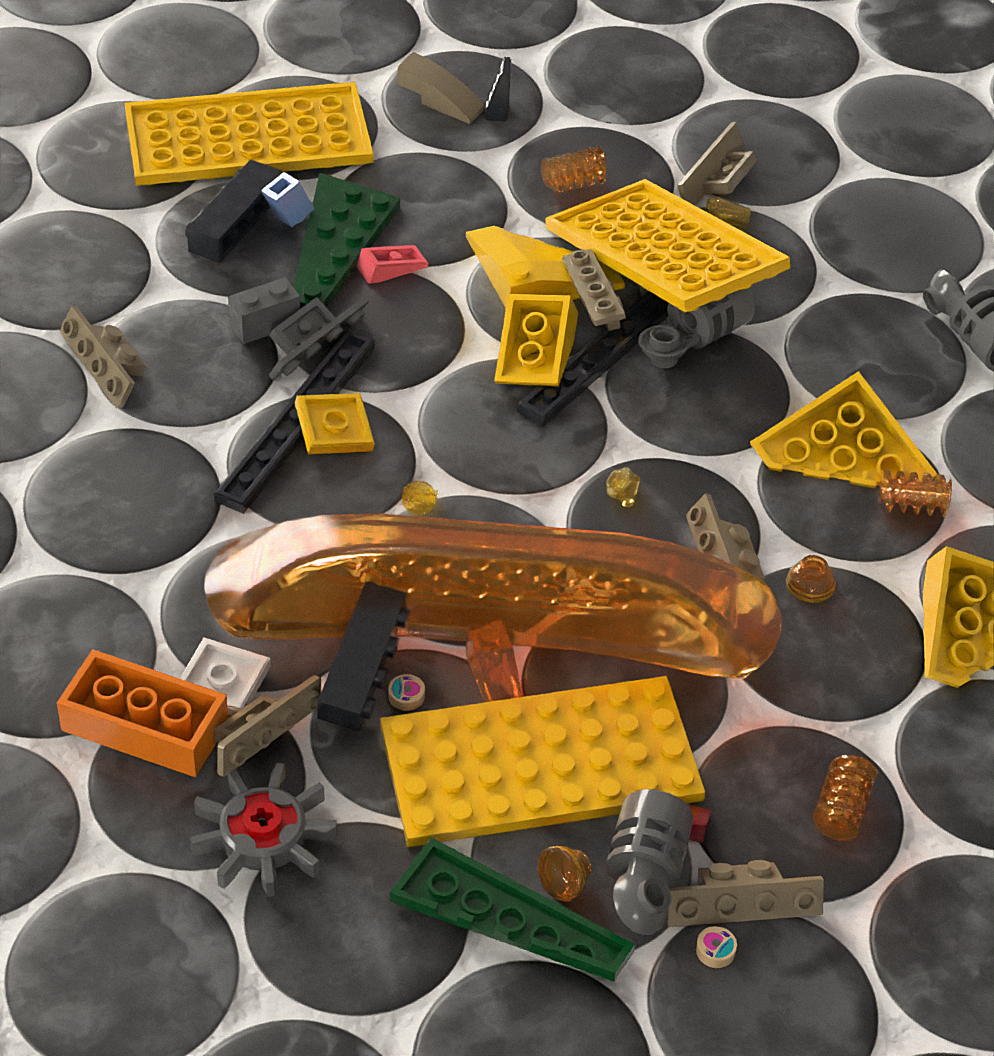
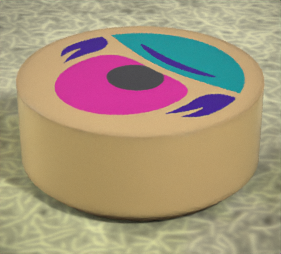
[388,674,425,711]
[696,926,737,968]

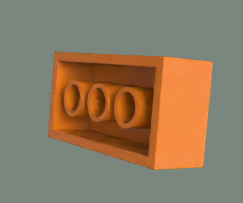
[57,649,229,778]

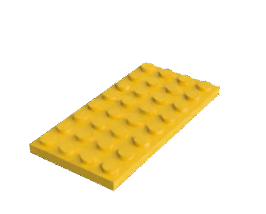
[125,82,373,186]
[545,179,790,312]
[380,676,705,847]

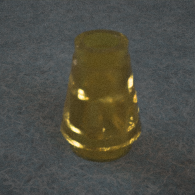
[705,197,751,226]

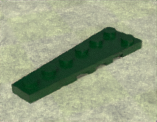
[390,837,635,982]

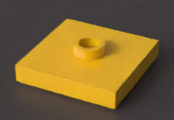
[295,393,375,455]

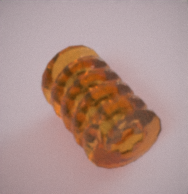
[540,145,607,194]
[878,469,952,517]
[813,755,878,841]

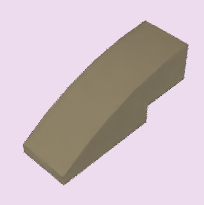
[397,52,485,124]

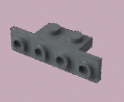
[269,297,369,380]

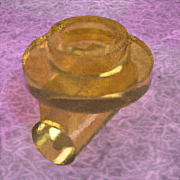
[606,467,640,507]
[402,481,438,515]

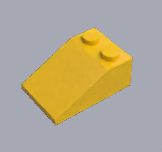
[494,294,578,386]

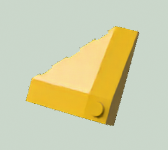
[466,226,625,308]
[750,371,938,494]
[923,546,994,688]

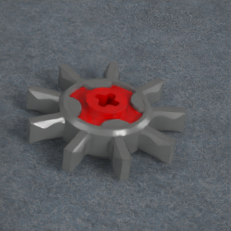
[190,763,337,897]

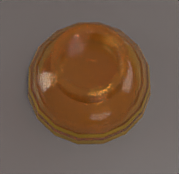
[786,555,836,603]
[538,846,591,901]

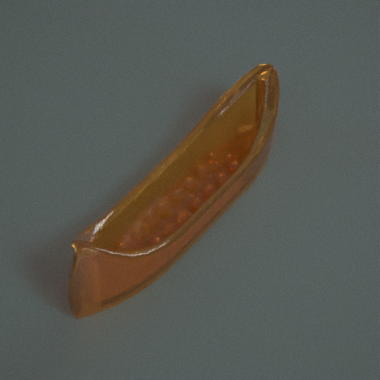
[204,513,782,679]

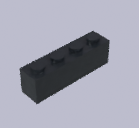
[185,159,282,263]
[317,581,411,731]

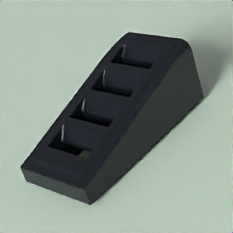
[484,57,511,122]

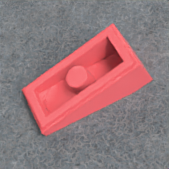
[357,245,428,284]

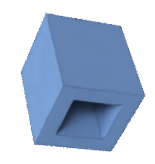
[261,172,315,227]

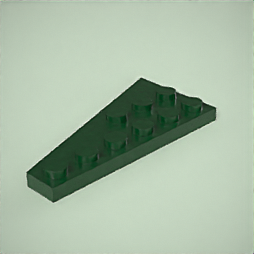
[293,172,400,309]

